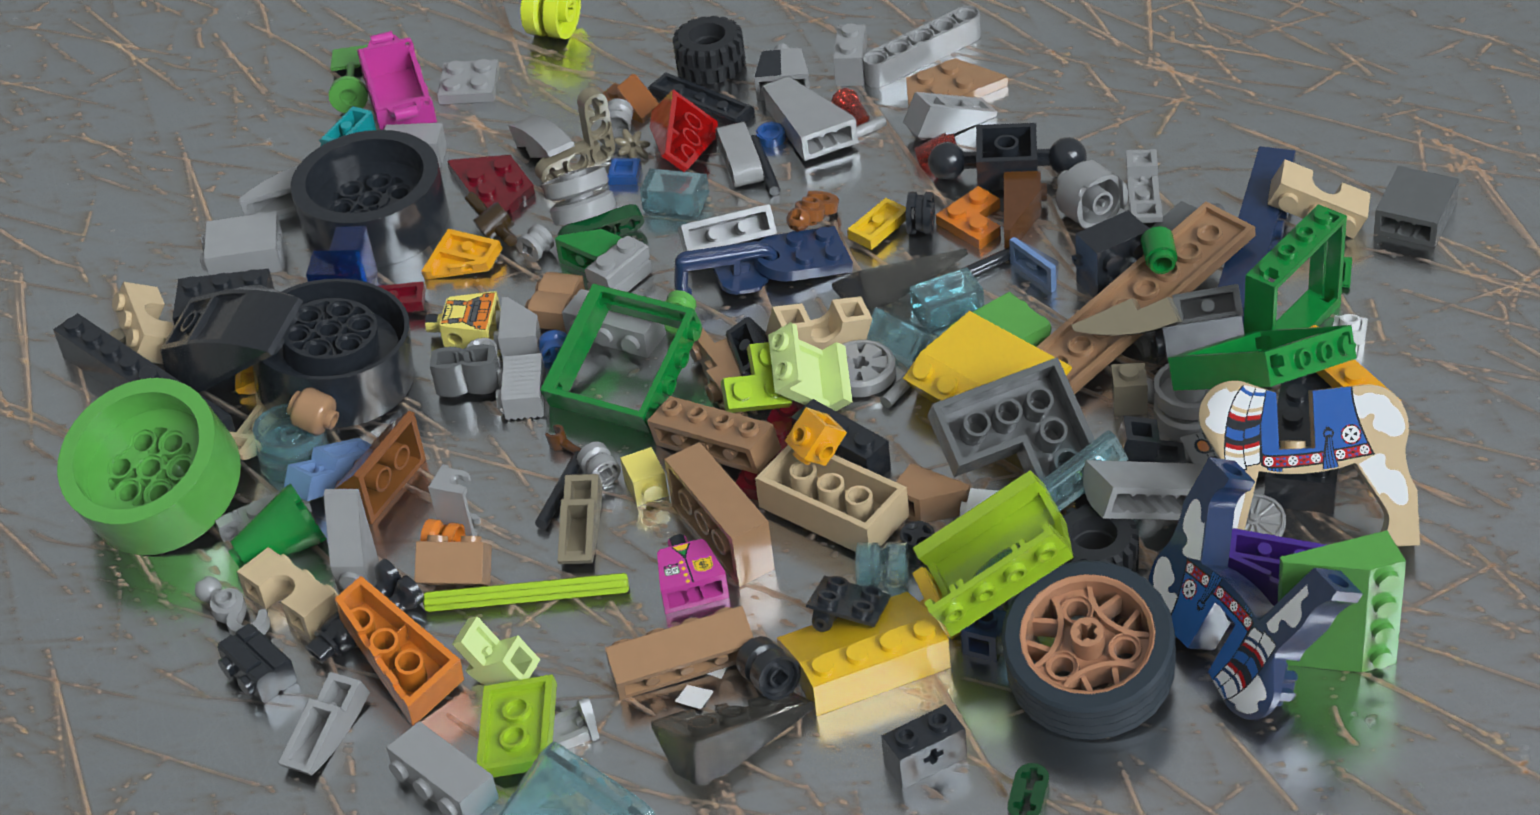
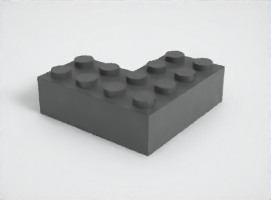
[928,357,1104,509]

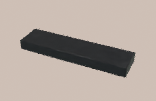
[648,72,755,126]

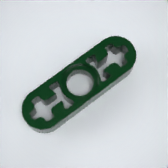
[557,204,644,236]

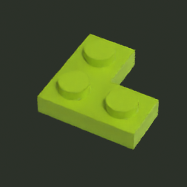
[721,342,792,413]

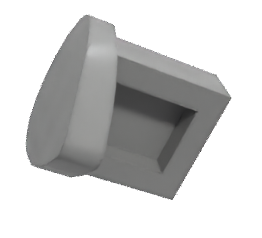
[553,697,600,753]

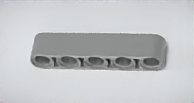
[863,6,981,88]

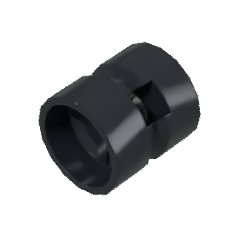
[736,636,801,700]

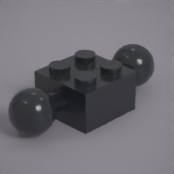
[928,123,1087,191]

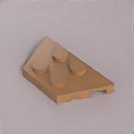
[906,58,1008,107]

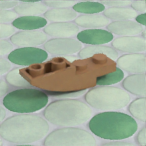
[689,328,747,417]

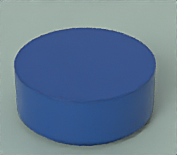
[756,122,786,148]

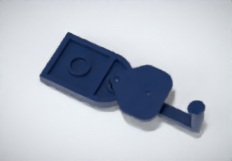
[674,226,853,295]

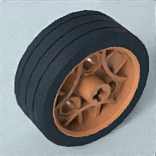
[1001,560,1176,740]

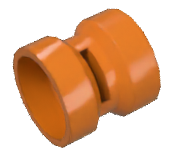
[420,519,465,542]

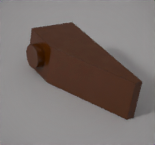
[1004,171,1047,249]

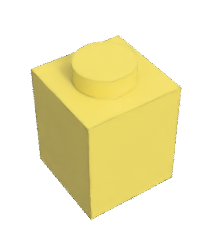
[620,447,669,507]

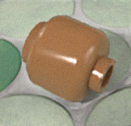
[287,387,339,436]

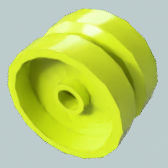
[520,0,581,40]

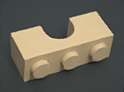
[1268,159,1371,239]
[112,282,174,364]
[766,297,872,350]
[237,548,338,640]

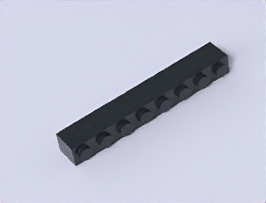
[53,313,236,432]

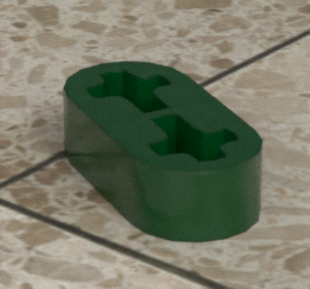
[1007,763,1049,815]

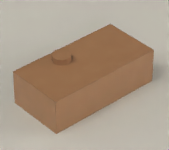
[664,442,775,587]

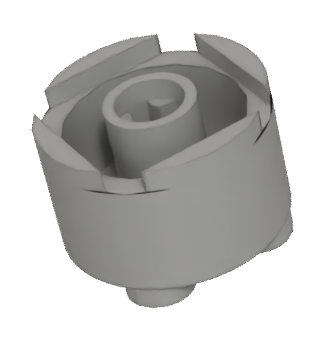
[1056,160,1128,229]

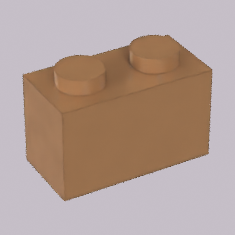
[414,535,492,586]

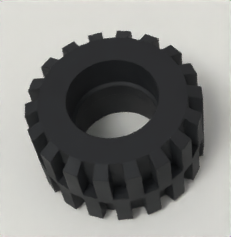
[673,16,746,84]
[1062,504,1139,573]

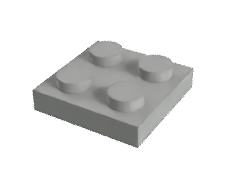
[437,59,500,105]

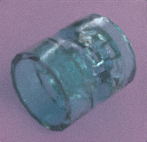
[855,542,909,588]

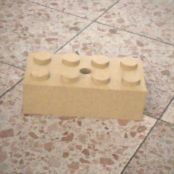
[755,445,909,558]

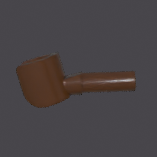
[545,425,581,453]

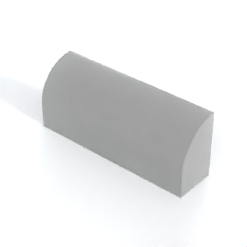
[1083,460,1204,520]

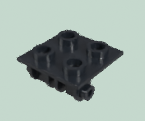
[806,575,892,632]

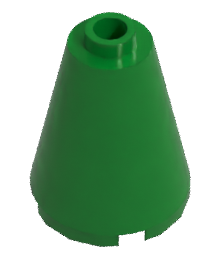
[228,483,327,568]

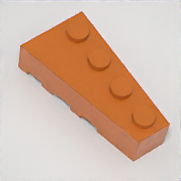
[335,576,464,726]

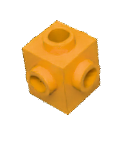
[785,407,847,466]

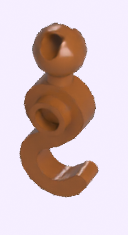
[786,191,839,231]

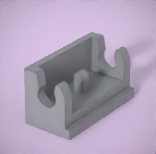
[428,464,481,536]

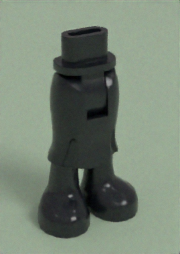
[305,558,424,664]

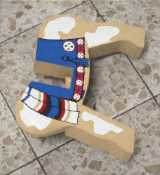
[1199,381,1420,546]

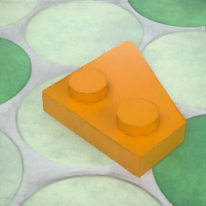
[421,228,503,280]

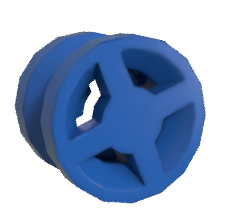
[538,330,567,370]

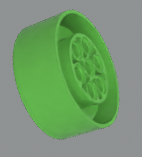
[57,378,241,555]

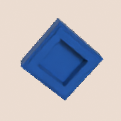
[608,158,642,185]

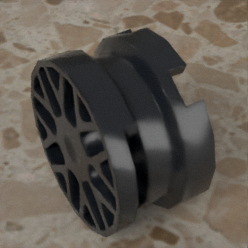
[906,192,935,235]

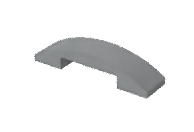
[1126,149,1163,223]

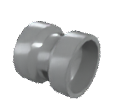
[608,98,633,138]
[577,442,621,488]

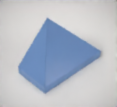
[1009,237,1059,293]

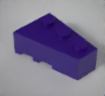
[1228,528,1326,606]

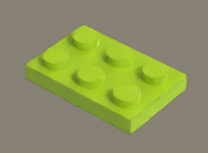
[476,674,557,778]

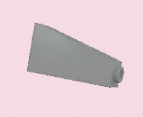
[763,77,859,161]

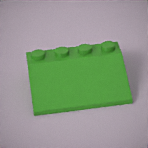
[1278,530,1406,673]

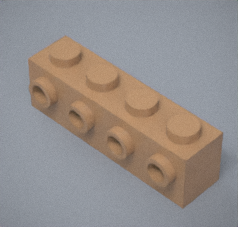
[647,396,781,475]
[605,606,754,700]

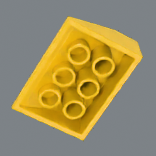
[903,311,1072,403]
[777,591,951,716]

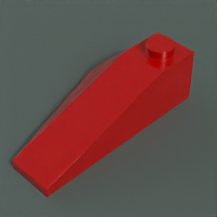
[650,89,718,173]

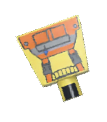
[425,292,501,349]

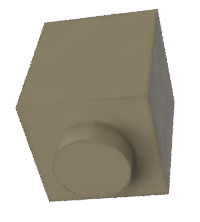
[1111,363,1148,416]

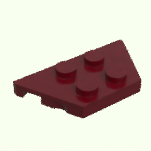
[447,155,535,214]

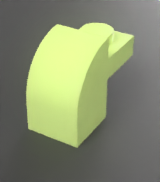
[452,616,540,685]

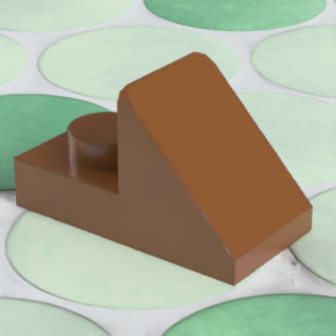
[603,74,659,123]

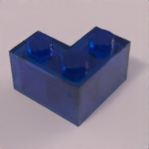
[306,226,378,285]

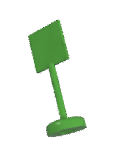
[329,45,368,114]

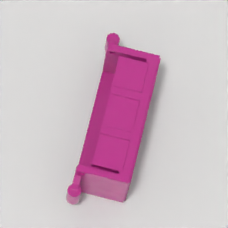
[357,31,437,130]

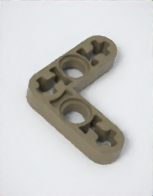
[535,87,615,183]

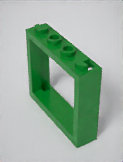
[1244,204,1347,366]
[540,284,702,434]
[1168,325,1357,391]

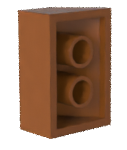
[334,411,426,525]

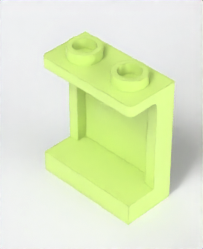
[768,322,853,411]

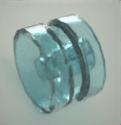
[252,403,329,483]

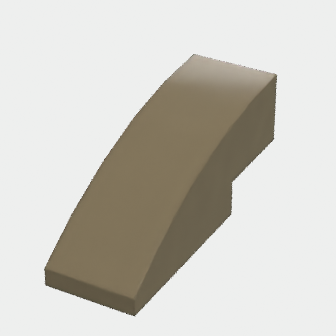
[1072,297,1182,336]
[557,474,603,564]

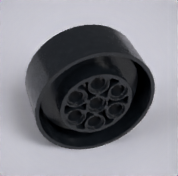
[291,130,449,269]
[252,279,414,428]

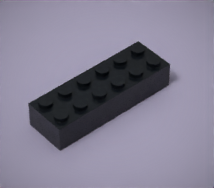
[1264,348,1356,514]

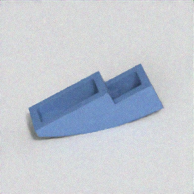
[284,438,372,501]

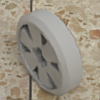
[842,340,896,397]

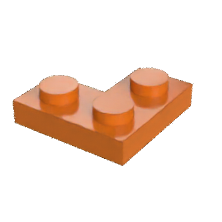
[935,186,1001,250]

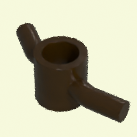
[465,192,517,246]

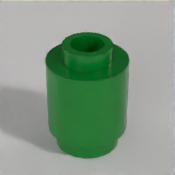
[1141,226,1178,274]

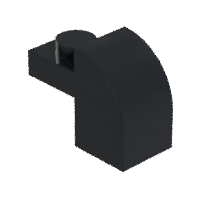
[1118,416,1186,463]

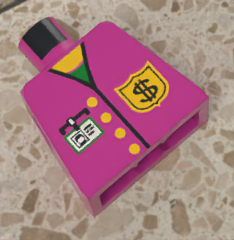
[657,534,729,615]

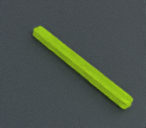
[423,573,629,612]

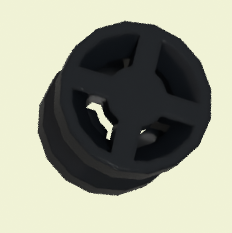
[900,521,935,565]

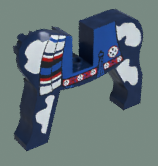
[1148,457,1363,720]

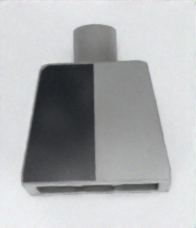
[754,44,810,101]

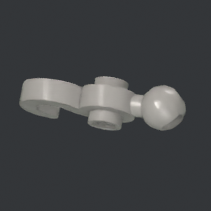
[195,576,270,636]

